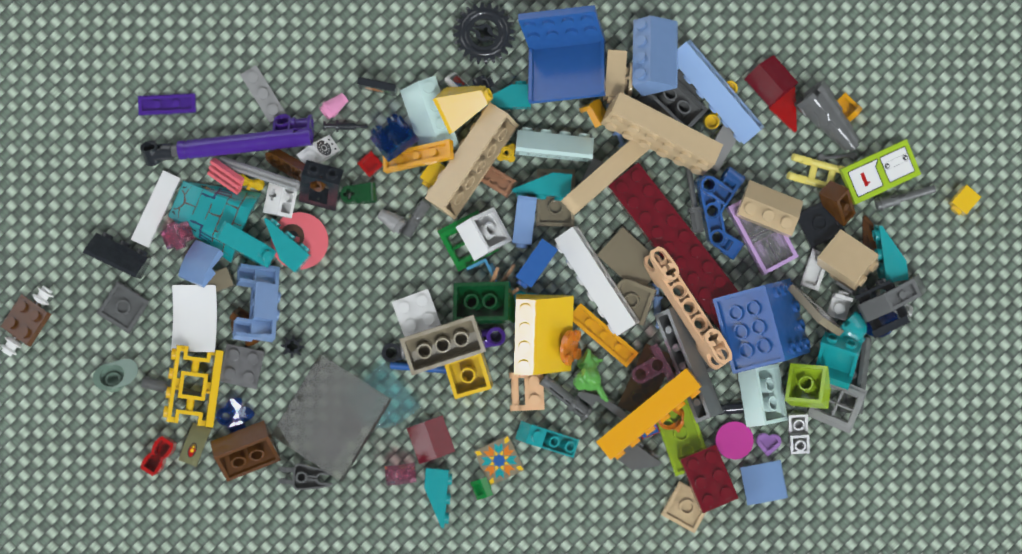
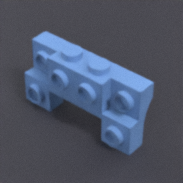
[232,263,281,342]

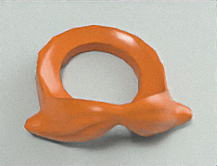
[658,408,685,433]

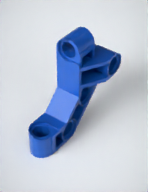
[694,166,745,260]

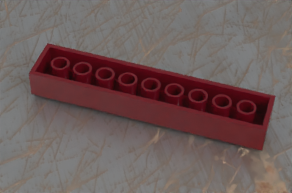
[607,162,739,334]

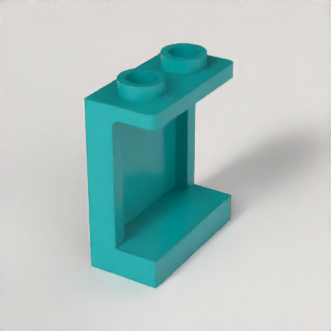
[816,331,862,390]

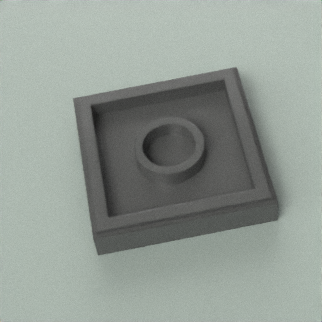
[97,281,150,334]

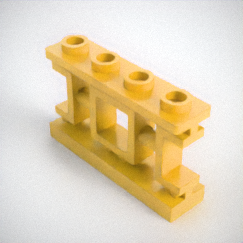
[163,345,224,428]

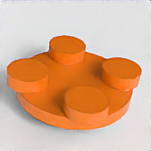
[560,330,581,366]

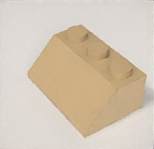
[735,180,803,238]

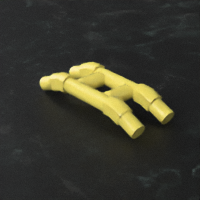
[786,153,846,188]

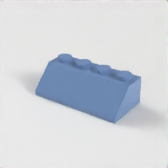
[632,16,678,96]

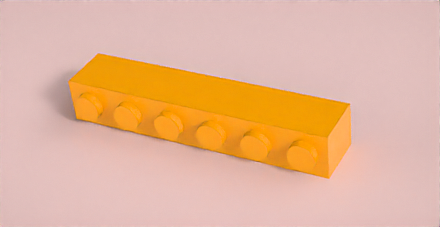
[596,368,702,460]

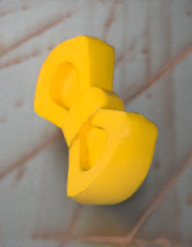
[239,173,265,191]

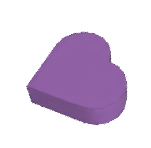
[756,433,781,457]

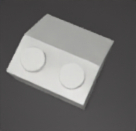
[456,207,512,261]

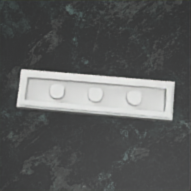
[131,170,181,248]

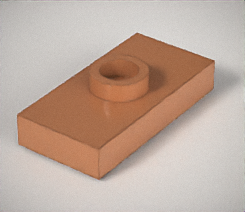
[481,166,518,198]

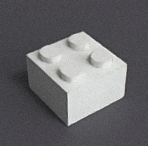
[392,289,441,337]

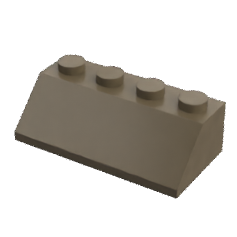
[399,314,486,375]

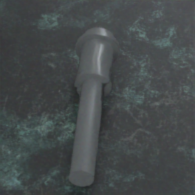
[874,185,936,211]
[141,375,201,396]

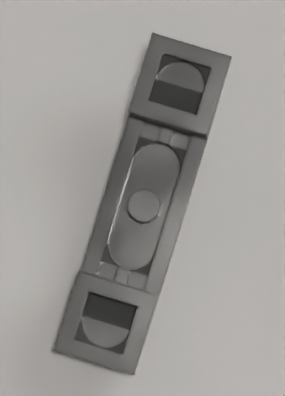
[577,392,641,439]

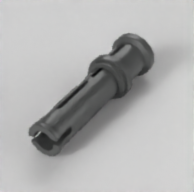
[539,374,593,421]

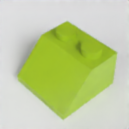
[785,363,831,409]

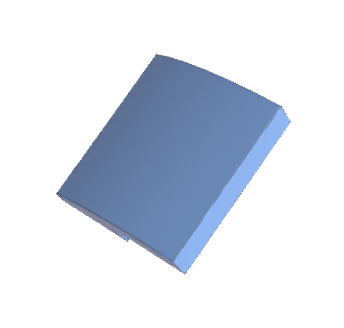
[178,240,224,288]
[740,460,788,505]

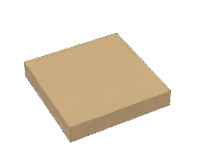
[661,481,706,533]

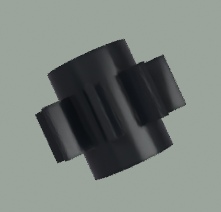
[472,75,495,92]
[281,334,305,358]

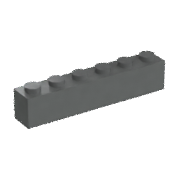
[654,308,723,423]

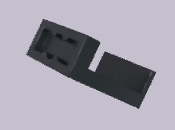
[299,160,344,211]
[855,278,912,338]

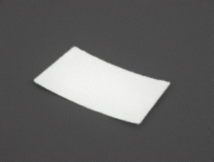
[171,285,217,352]

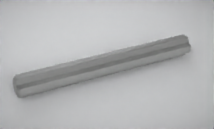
[219,156,300,191]

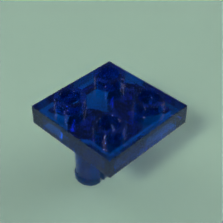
[370,114,419,162]

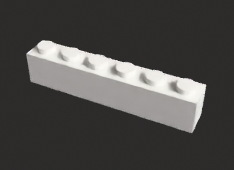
[554,226,640,336]

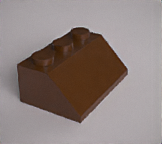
[210,420,281,482]

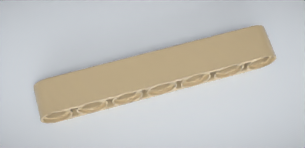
[561,140,649,215]

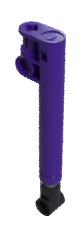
[140,114,314,166]

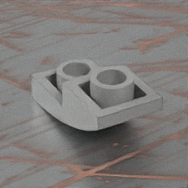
[788,412,810,454]

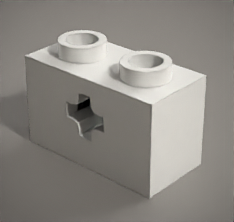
[263,178,298,218]

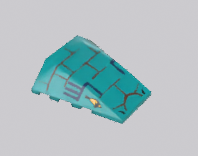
[168,181,261,263]

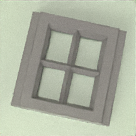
[808,384,868,434]

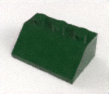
[453,281,515,324]

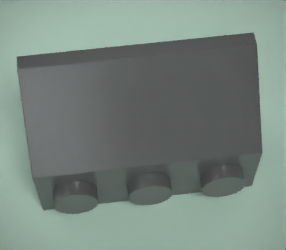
[637,80,708,128]

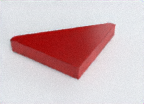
[768,87,797,133]

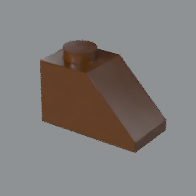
[819,180,856,226]

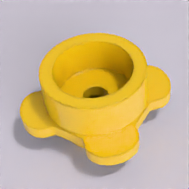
[497,144,516,163]

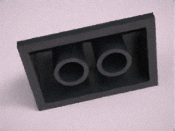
[82,232,152,279]

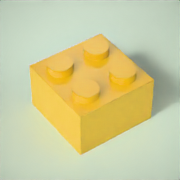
[444,352,493,399]

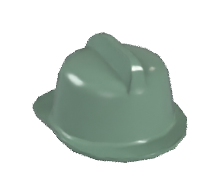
[93,359,138,393]

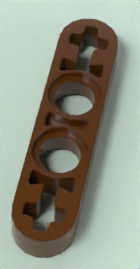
[265,149,327,192]

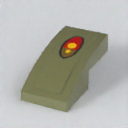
[178,422,212,467]

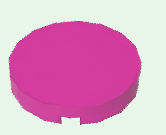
[715,421,754,460]

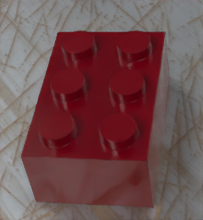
[678,444,738,513]

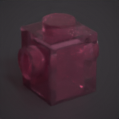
[160,221,195,251]
[384,463,417,485]

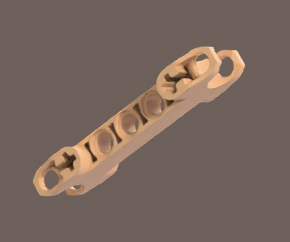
[644,246,732,370]

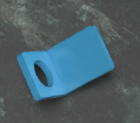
[466,258,497,282]

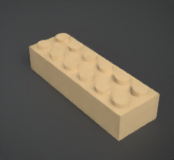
[601,92,723,176]
[425,102,519,220]

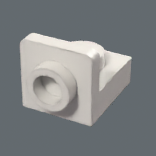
[827,291,854,321]

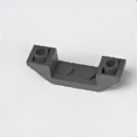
[857,274,927,323]

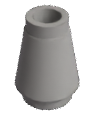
[377,209,407,234]

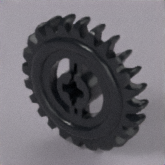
[453,2,516,65]

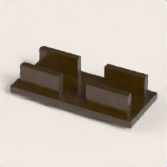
[618,343,672,413]

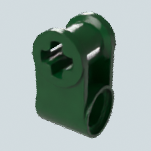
[340,182,378,205]

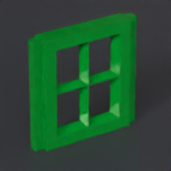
[437,210,499,272]

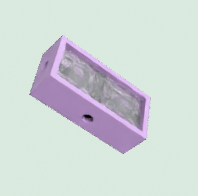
[726,200,799,276]

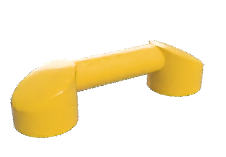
[703,81,738,130]

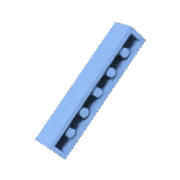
[678,40,764,144]

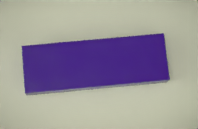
[138,93,197,116]

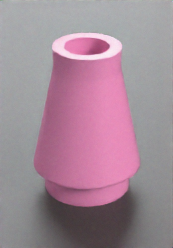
[320,93,349,120]

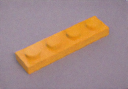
[383,139,454,174]
[573,303,639,368]

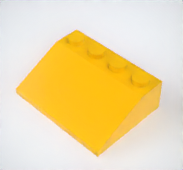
[514,294,574,375]

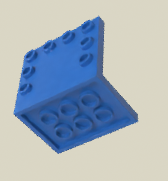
[518,5,606,104]
[713,278,811,374]

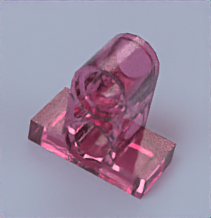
[631,343,675,383]

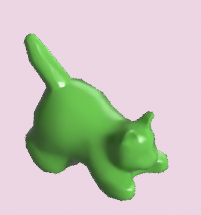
[573,348,609,402]

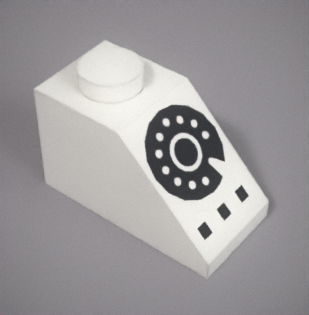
[296,135,341,164]

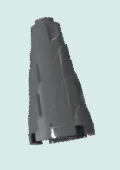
[794,80,860,152]

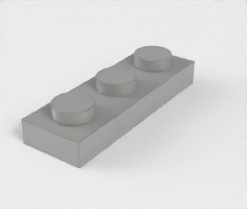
[240,65,287,124]

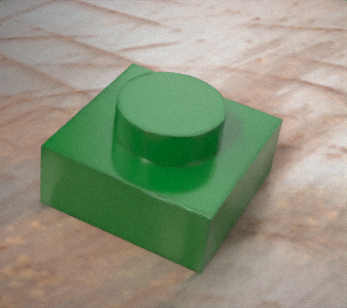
[470,477,493,500]

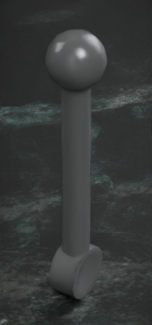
[817,152,857,161]

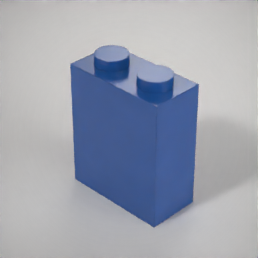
[515,239,558,290]

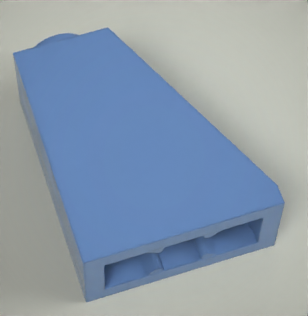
[512,195,537,249]

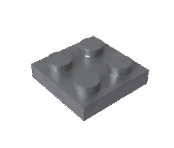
[220,344,265,389]

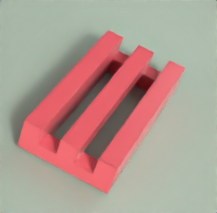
[207,158,245,195]

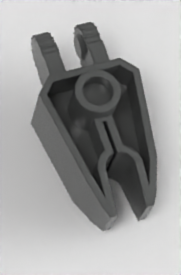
[278,462,333,490]

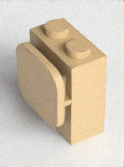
[603,49,633,104]
[817,229,879,290]

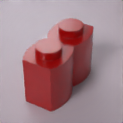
[141,435,177,476]

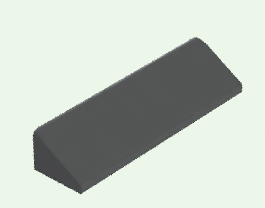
[840,337,872,414]

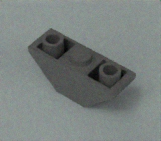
[618,442,661,470]

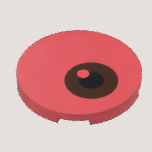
[271,212,329,270]

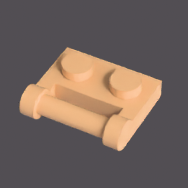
[509,372,545,411]

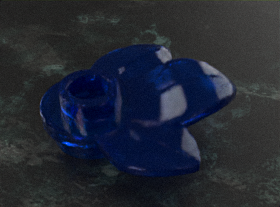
[216,397,255,433]

